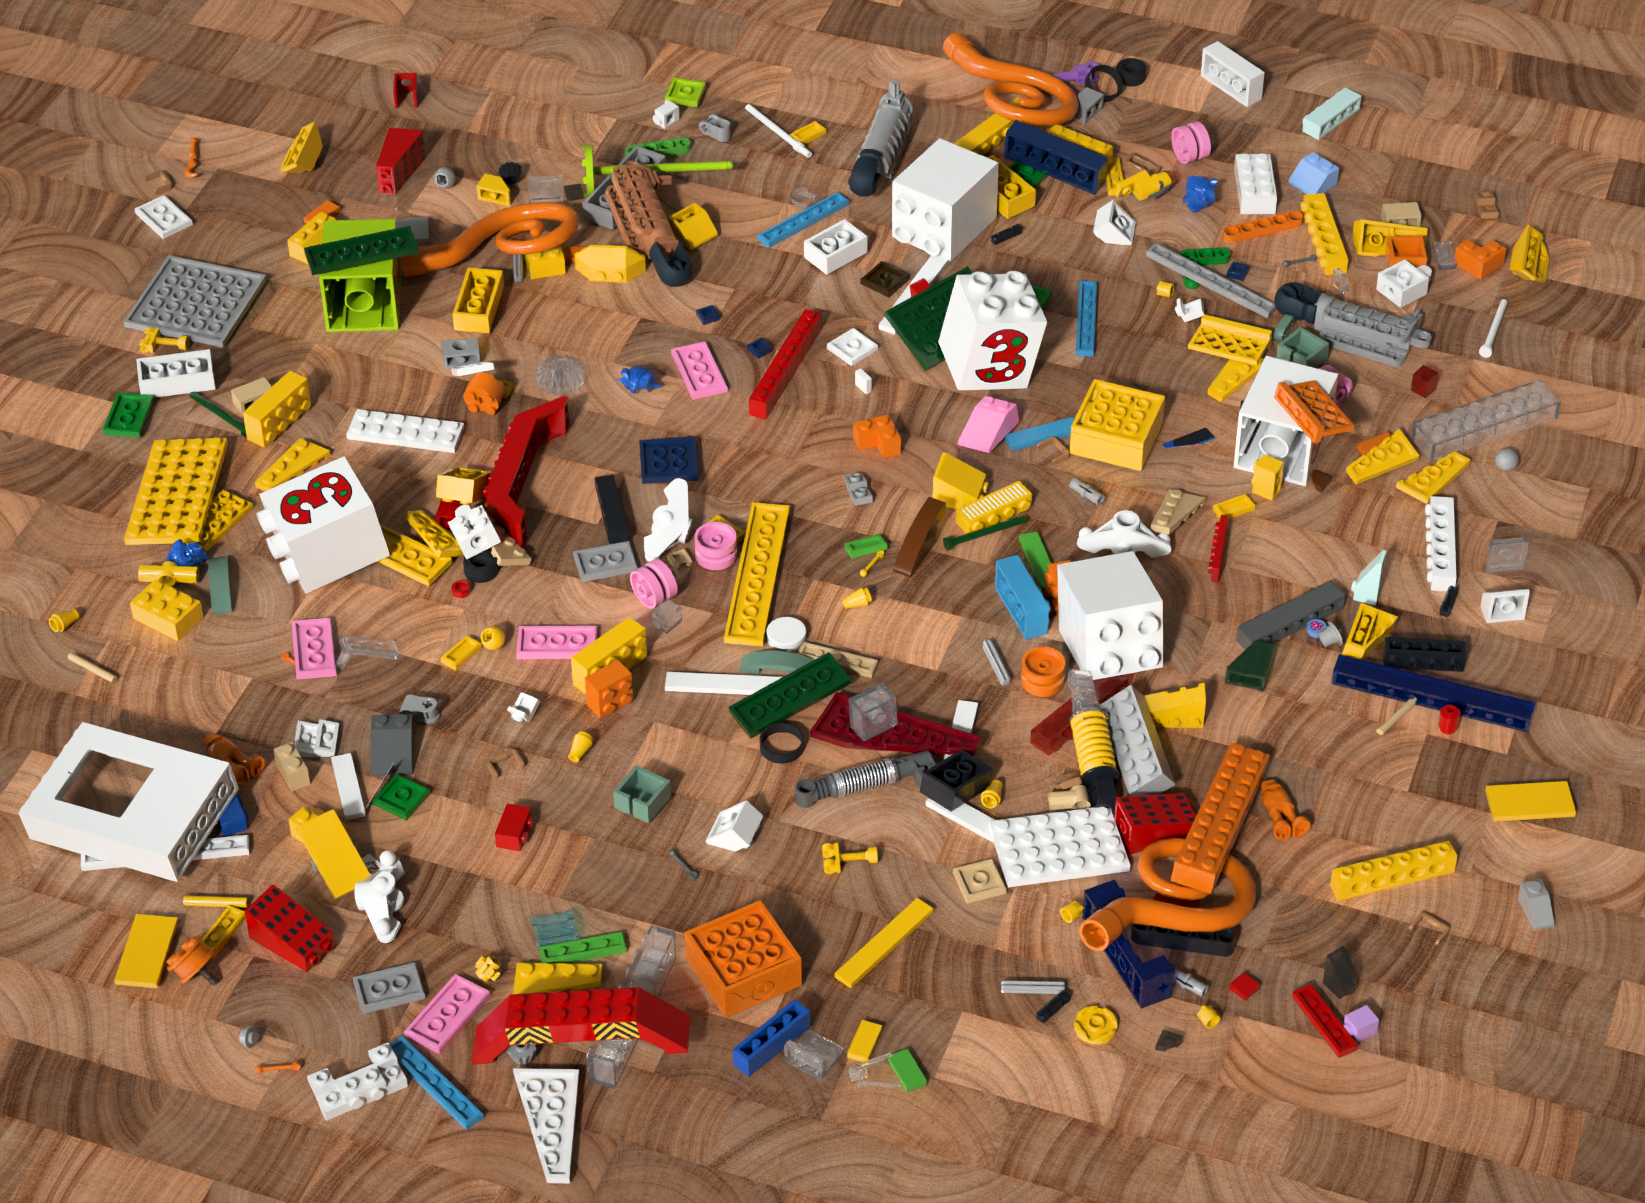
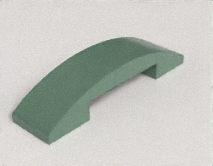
[208,556,232,615]
[740,651,814,674]

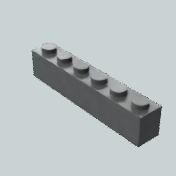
[1236,581,1345,655]

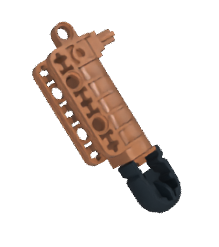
[605,161,692,287]

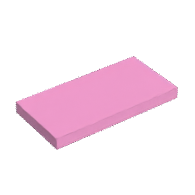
[671,341,728,400]
[291,618,337,679]
[516,626,597,659]
[404,974,491,1054]

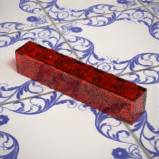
[1030,675,1128,756]

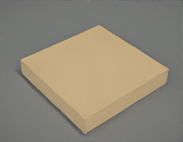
[953,859,1006,904]

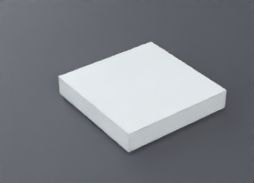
[827,328,878,366]

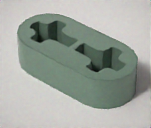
[1273,314,1295,342]

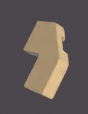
[667,549,693,586]

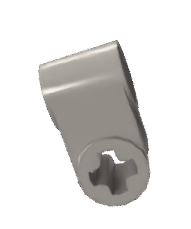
[699,114,731,142]
[399,695,440,724]

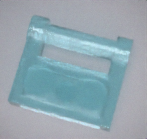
[530,910,578,948]

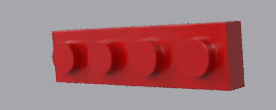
[1208,515,1228,582]
[1292,984,1358,1058]

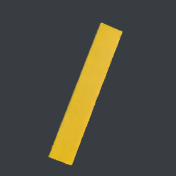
[835,898,933,988]

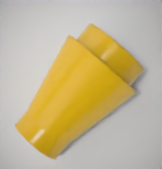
[842,587,872,609]
[49,609,79,632]
[568,731,593,762]
[981,780,1003,808]

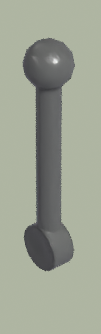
[1283,255,1317,267]
[669,849,698,880]

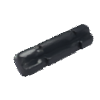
[991,224,1022,245]
[1439,585,1459,617]
[1036,990,1070,1023]

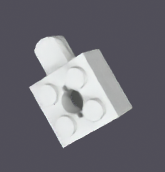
[1376,260,1432,308]
[448,504,501,559]

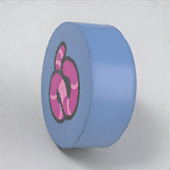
[1306,619,1327,638]

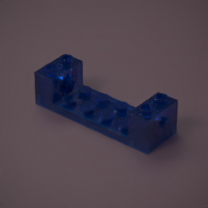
[1082,879,1175,1009]

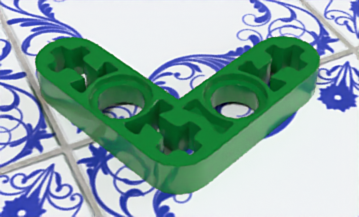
[1180,247,1230,289]

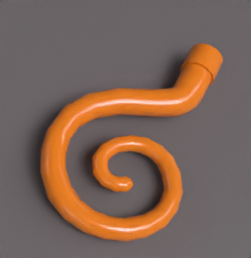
[943,33,1079,126]
[400,202,580,278]
[1079,838,1256,951]

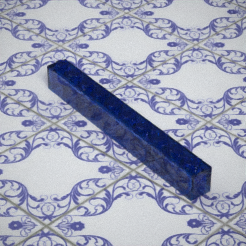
[1331,654,1536,733]

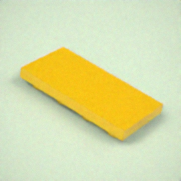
[182,490,253,552]
[1485,781,1576,821]
[296,809,371,900]
[115,914,178,988]

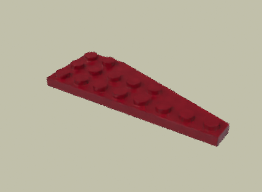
[810,692,982,756]

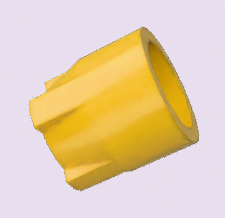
[1157,281,1174,298]
[1060,900,1084,923]
[1197,1005,1221,1029]

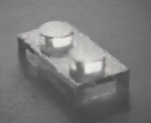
[1432,241,1457,270]

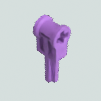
[1053,61,1099,85]

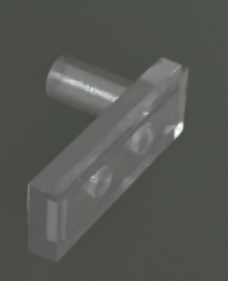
[335,634,399,669]

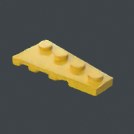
[1207,348,1264,403]
[1396,451,1471,504]
[405,510,464,558]
[513,963,603,994]

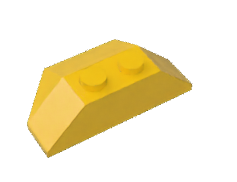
[279,122,323,174]
[1510,225,1549,283]
[575,245,646,282]

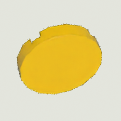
[1074,1006,1117,1044]

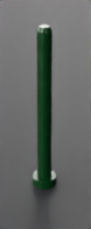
[189,392,247,438]
[943,515,1028,551]

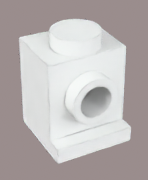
[653,99,679,129]

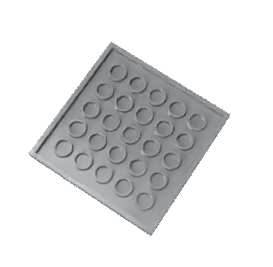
[123,255,267,348]

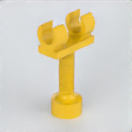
[139,327,190,353]
[822,843,878,874]

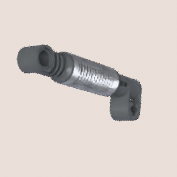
[795,750,936,808]

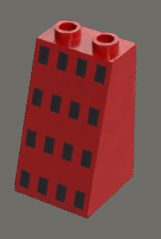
[376,128,426,194]
[1114,793,1196,855]
[244,884,335,972]

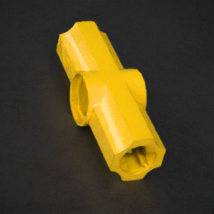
[138,561,199,587]

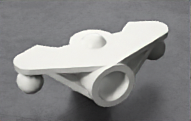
[644,478,693,562]
[1077,510,1171,558]
[355,850,405,943]

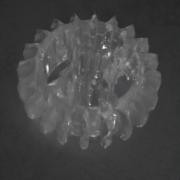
[536,354,586,396]

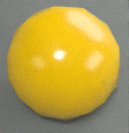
[481,626,505,650]

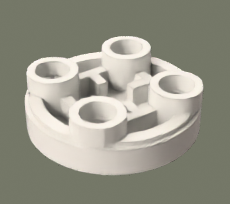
[767,617,806,652]

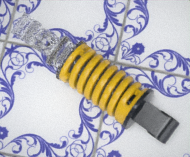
[1067,670,1119,809]

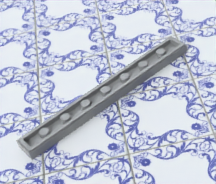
[1146,243,1276,319]

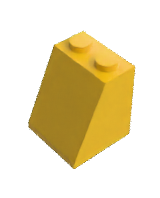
[933,452,989,509]

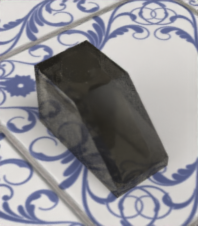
[1323,946,1358,999]

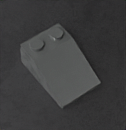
[371,714,414,776]

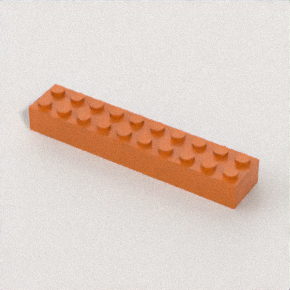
[1171,742,1270,894]

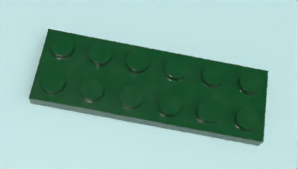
[304,226,419,276]
[728,652,851,739]

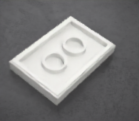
[135,195,193,239]
[451,361,494,376]

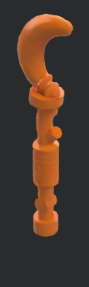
[184,137,198,178]

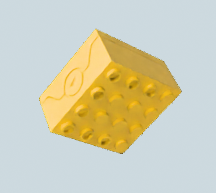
[1070,379,1165,471]

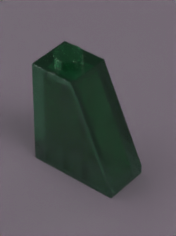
[1225,640,1275,691]

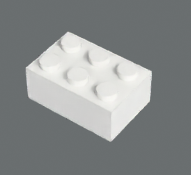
[804,219,867,275]

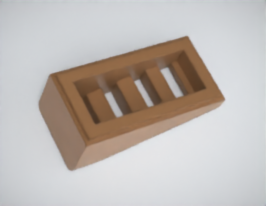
[1122,153,1161,176]

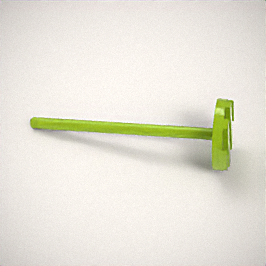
[582,145,734,197]

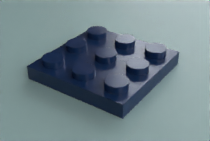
[639,437,699,484]

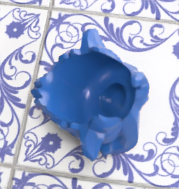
[1183,175,1218,213]
[616,365,661,393]
[166,539,208,567]

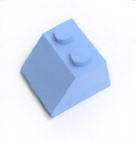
[1288,152,1339,194]

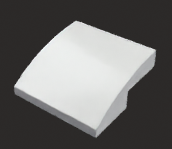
[294,719,339,757]

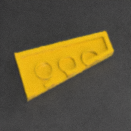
[1346,428,1420,485]
[255,438,331,491]

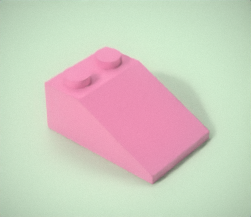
[958,396,1019,453]

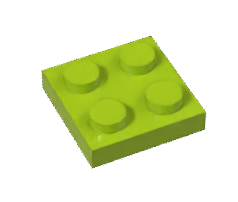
[665,77,706,107]

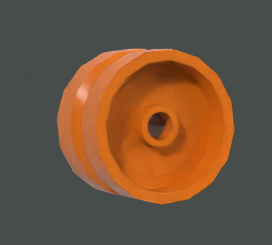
[1021,646,1066,697]

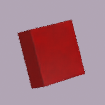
[1229,973,1260,1001]

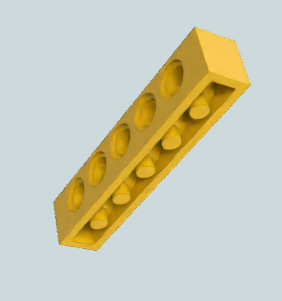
[1300,193,1348,275]
[1330,841,1457,901]

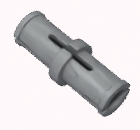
[1069,478,1105,506]
[1165,966,1209,998]

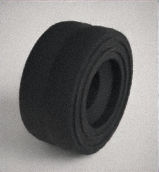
[1116,58,1146,87]
[463,549,499,583]

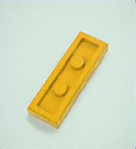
[1105,158,1124,195]
[202,905,246,961]

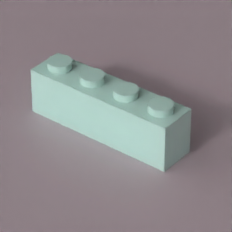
[1302,87,1361,140]

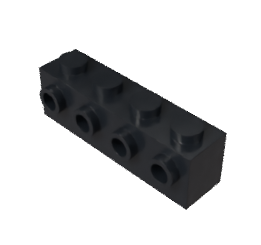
[1383,637,1466,672]

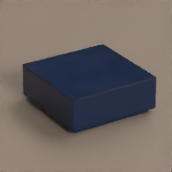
[1226,262,1250,281]
[696,305,720,325]
[747,338,772,359]

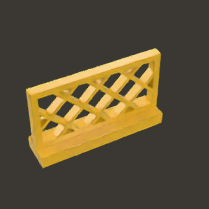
[1188,314,1272,365]

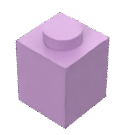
[1343,1005,1379,1043]

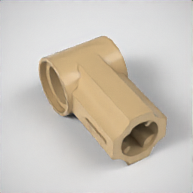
[1048,785,1091,810]

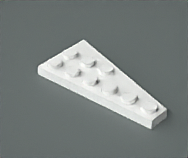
[513,1068,579,1183]

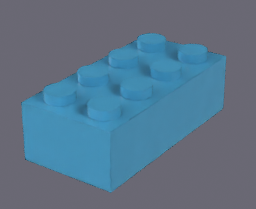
[995,555,1051,640]

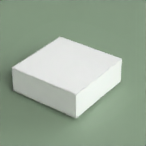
[855,369,872,394]

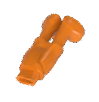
[202,733,265,785]
[1260,779,1311,841]

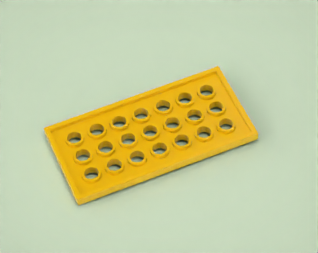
[124,437,228,545]

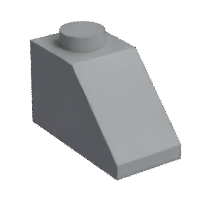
[1077,87,1104,125]
[1518,879,1554,931]

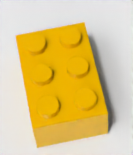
[436,466,492,505]
[130,579,204,641]

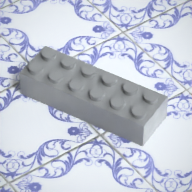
[582,146,666,230]
[1099,685,1175,796]

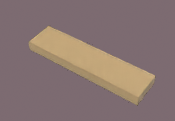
[798,642,878,678]

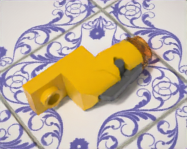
[1114,170,1176,200]

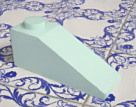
[1351,550,1386,605]

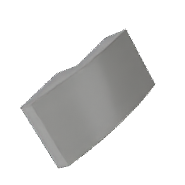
[844,473,873,506]

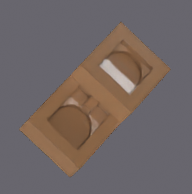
[1474,191,1499,219]

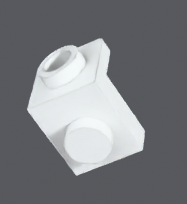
[1175,298,1204,322]
[507,692,540,723]

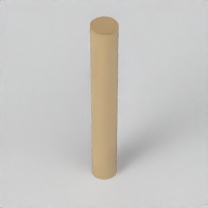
[68,652,117,683]
[1376,696,1418,735]

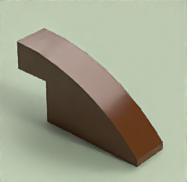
[893,497,946,578]

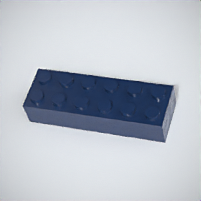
[1003,120,1108,195]

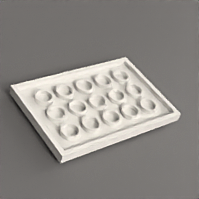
[989,807,1131,887]

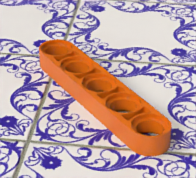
[1223,211,1303,243]

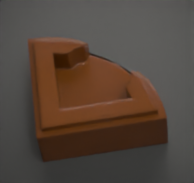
[1312,470,1331,493]

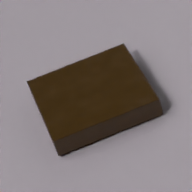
[860,261,910,298]

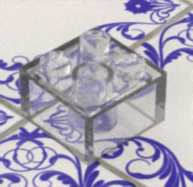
[848,682,898,741]

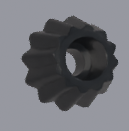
[498,162,522,184]

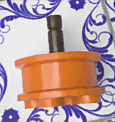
[166,935,219,986]

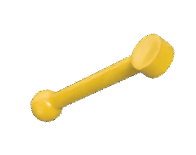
[860,550,884,577]

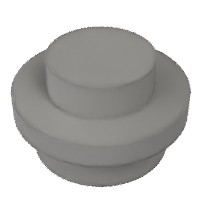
[239,1026,259,1048]

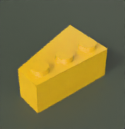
[1340,603,1398,665]
[1144,683,1206,728]

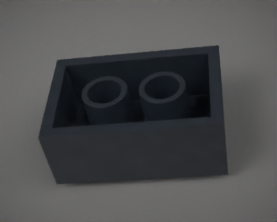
[920,749,993,812]

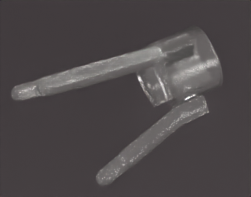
[848,1053,902,1088]

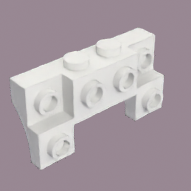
[307,1043,408,1121]

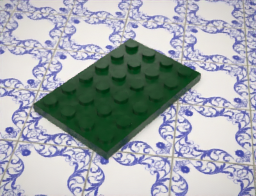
[883,266,973,371]

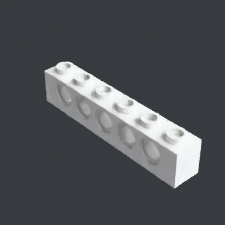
[1425,496,1456,591]

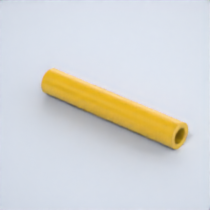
[183,895,248,908]

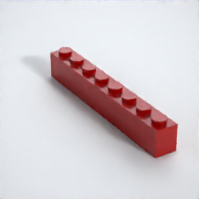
[749,309,822,420]

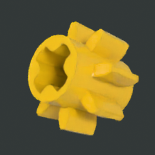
[475,955,502,982]

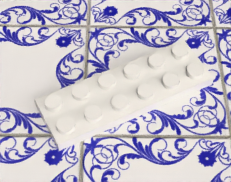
[347,409,464,453]

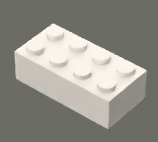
[1201,41,1264,107]
[1234,153,1277,214]
[136,349,215,398]

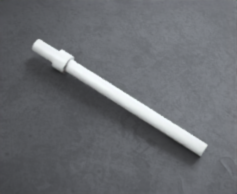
[745,104,812,158]

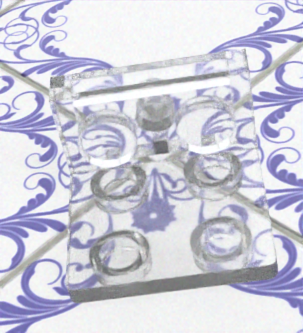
[784,1030,844,1080]

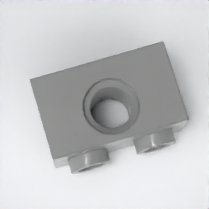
[441,337,480,369]

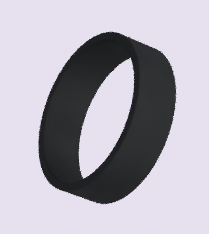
[1085,65,1123,102]
[760,723,804,764]

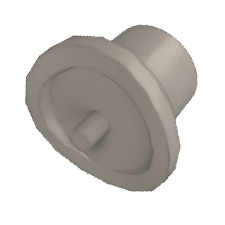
[1317,621,1343,648]

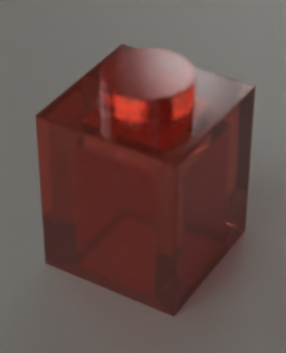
[1411,365,1439,398]

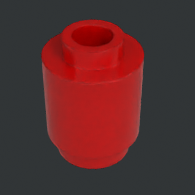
[1438,705,1461,735]

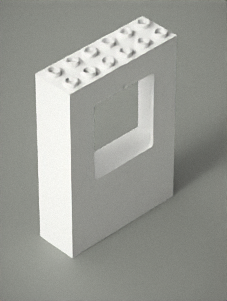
[19,722,239,882]

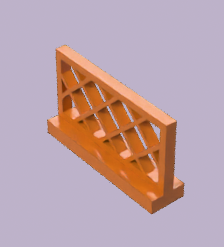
[1274,380,1355,443]

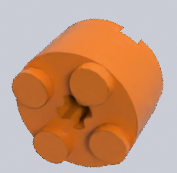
[463,372,505,415]

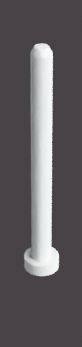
[1479,299,1508,357]

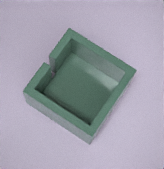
[1276,327,1329,368]
[613,765,671,823]

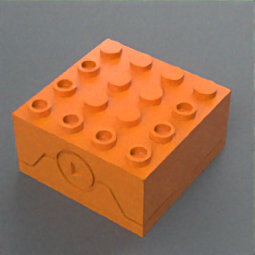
[684,900,802,1018]

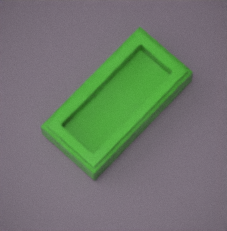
[844,534,887,559]
[888,1049,927,1092]

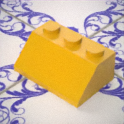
[288,212,337,264]

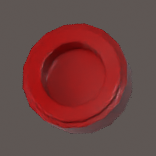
[451,580,471,598]

